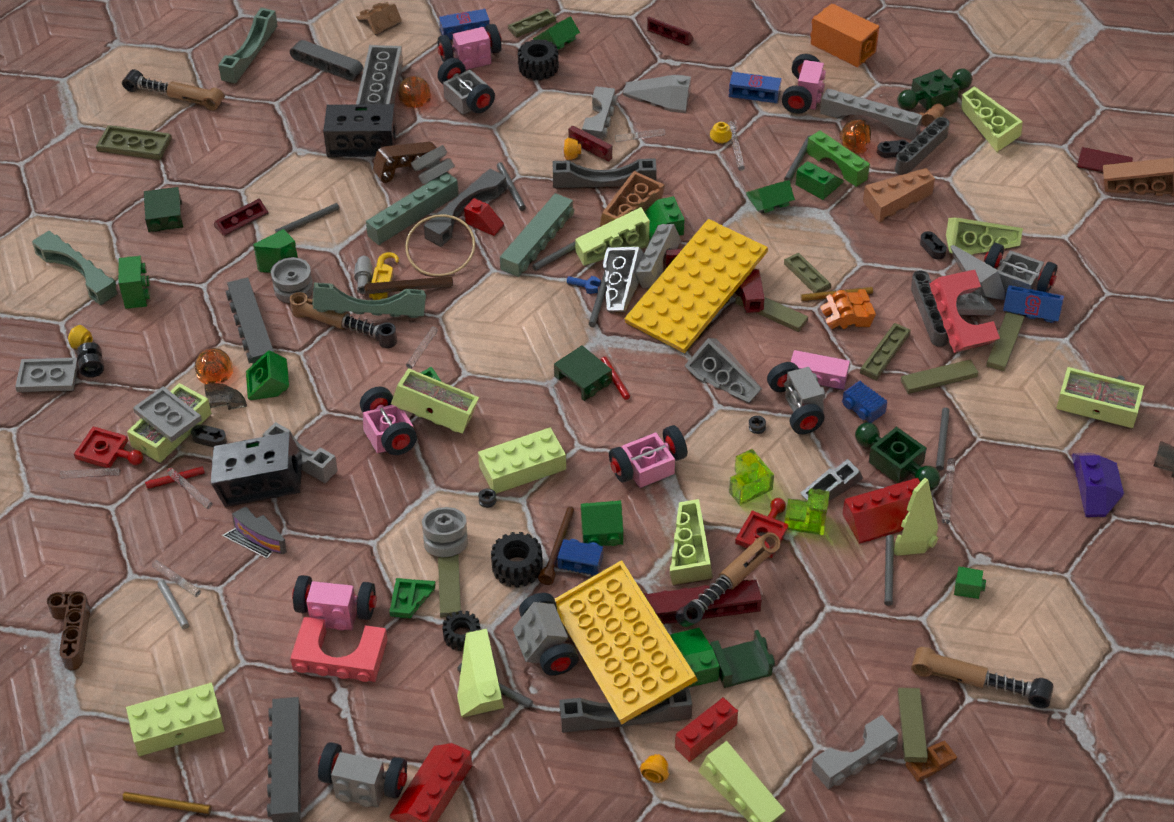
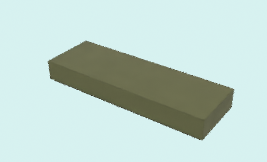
[508,9,556,38]
[784,252,831,293]

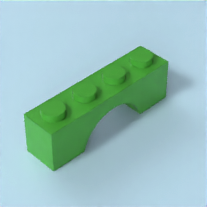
[807,131,870,187]

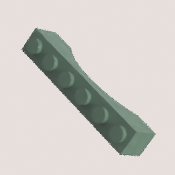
[218,8,278,84]
[32,231,117,305]
[312,282,426,318]

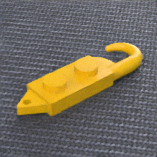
[369,252,399,300]

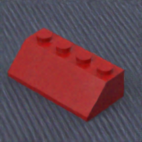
[842,478,920,544]
[389,743,472,822]

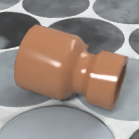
[918,104,945,127]

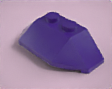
[1072,453,1124,517]

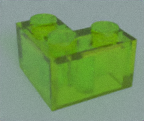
[729,449,774,505]
[784,489,830,535]

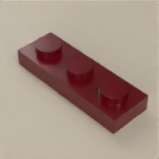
[568,125,613,162]

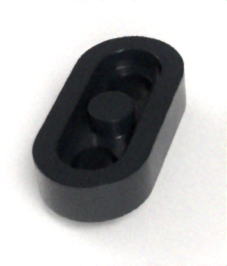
[877,140,909,158]

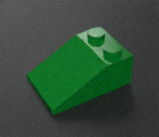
[669,627,720,688]

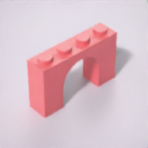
[929,269,1000,353]
[290,617,388,682]

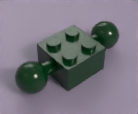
[897,68,973,111]
[855,423,941,491]

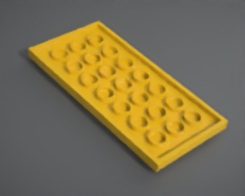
[624,219,768,353]
[555,560,698,724]

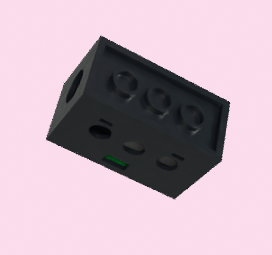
[323,104,397,157]
[211,432,302,507]

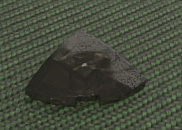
[204,383,247,410]
[1153,441,1174,478]

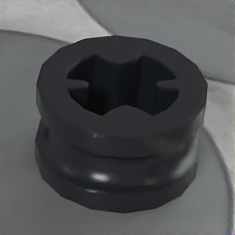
[749,416,766,434]
[478,488,496,508]

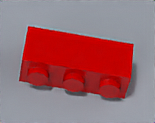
[675,697,738,762]

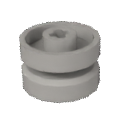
[411,145,455,184]
[271,257,313,303]
[422,507,468,557]

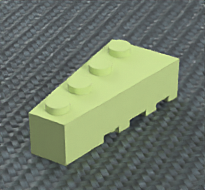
[575,207,649,265]

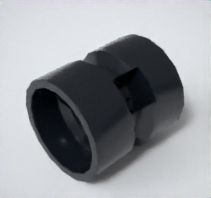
[77,342,104,378]

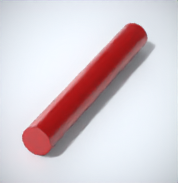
[600,356,630,400]
[145,466,205,489]

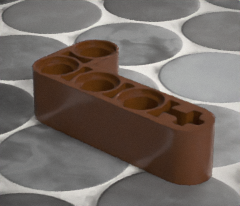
[373,142,440,183]
[47,591,91,671]

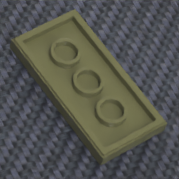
[96,125,172,160]

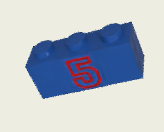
[439,9,490,40]
[729,72,782,103]
[1003,285,1064,322]

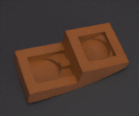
[905,740,958,782]

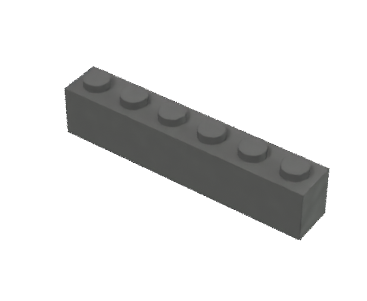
[225,277,274,365]
[267,697,301,822]

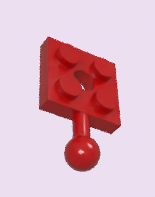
[74,426,144,469]
[735,498,789,558]

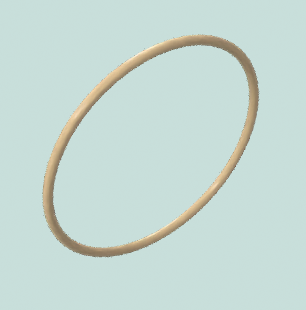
[405,214,475,277]

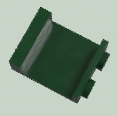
[144,187,183,232]
[554,345,612,401]
[710,630,775,688]

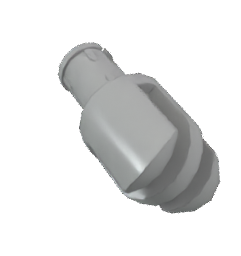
[354,256,373,294]

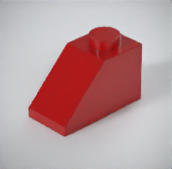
[464,198,504,236]

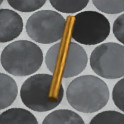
[800,287,873,302]
[123,792,211,814]

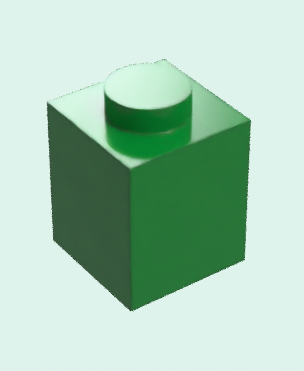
[954,566,986,599]

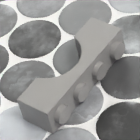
[582,86,618,140]
[635,224,681,288]
[263,422,338,483]
[812,715,899,789]

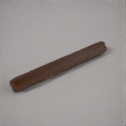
[364,276,453,294]

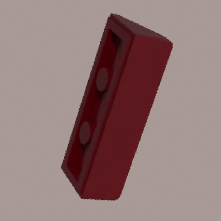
[647,17,694,46]
[1077,147,1133,172]
[213,198,269,236]

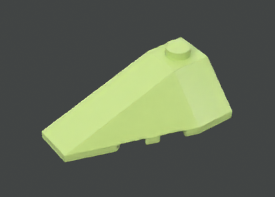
[946,218,1023,255]
[894,478,938,556]
[457,629,504,718]

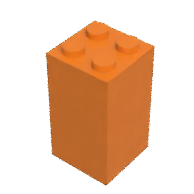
[810,3,879,67]

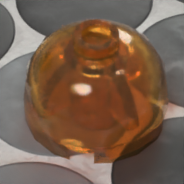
[398,76,431,108]
[840,120,871,154]
[195,348,233,385]

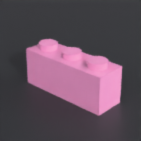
[791,350,850,390]

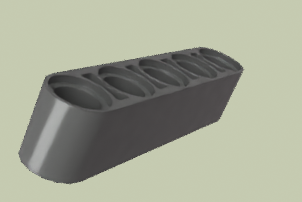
[289,40,364,81]
[895,117,950,175]
[911,270,948,347]

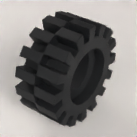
[442,610,481,651]

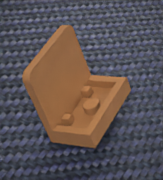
[356,2,402,34]

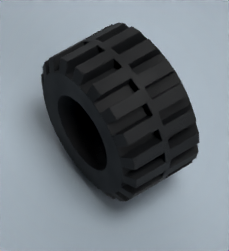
[518,39,559,80]
[491,532,543,588]

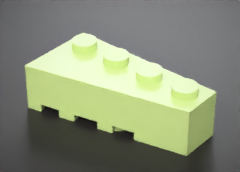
[961,86,1023,152]
[670,499,713,585]
[698,741,785,822]

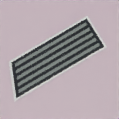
[222,528,273,558]

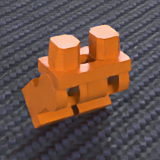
[820,289,876,329]

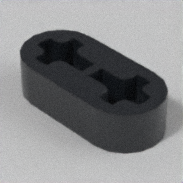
[920,231,947,260]
[191,424,227,448]

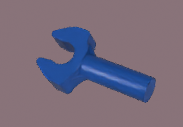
[567,276,601,294]

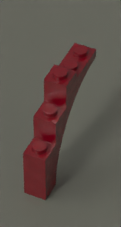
[665,249,765,313]

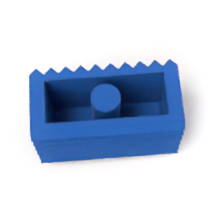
[842,380,887,423]
[558,539,603,575]

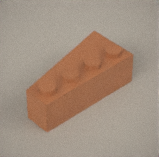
[1103,158,1174,197]
[863,168,935,223]
[600,171,665,227]

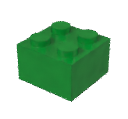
[118,256,150,309]

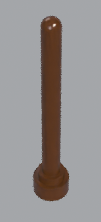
[538,506,574,585]

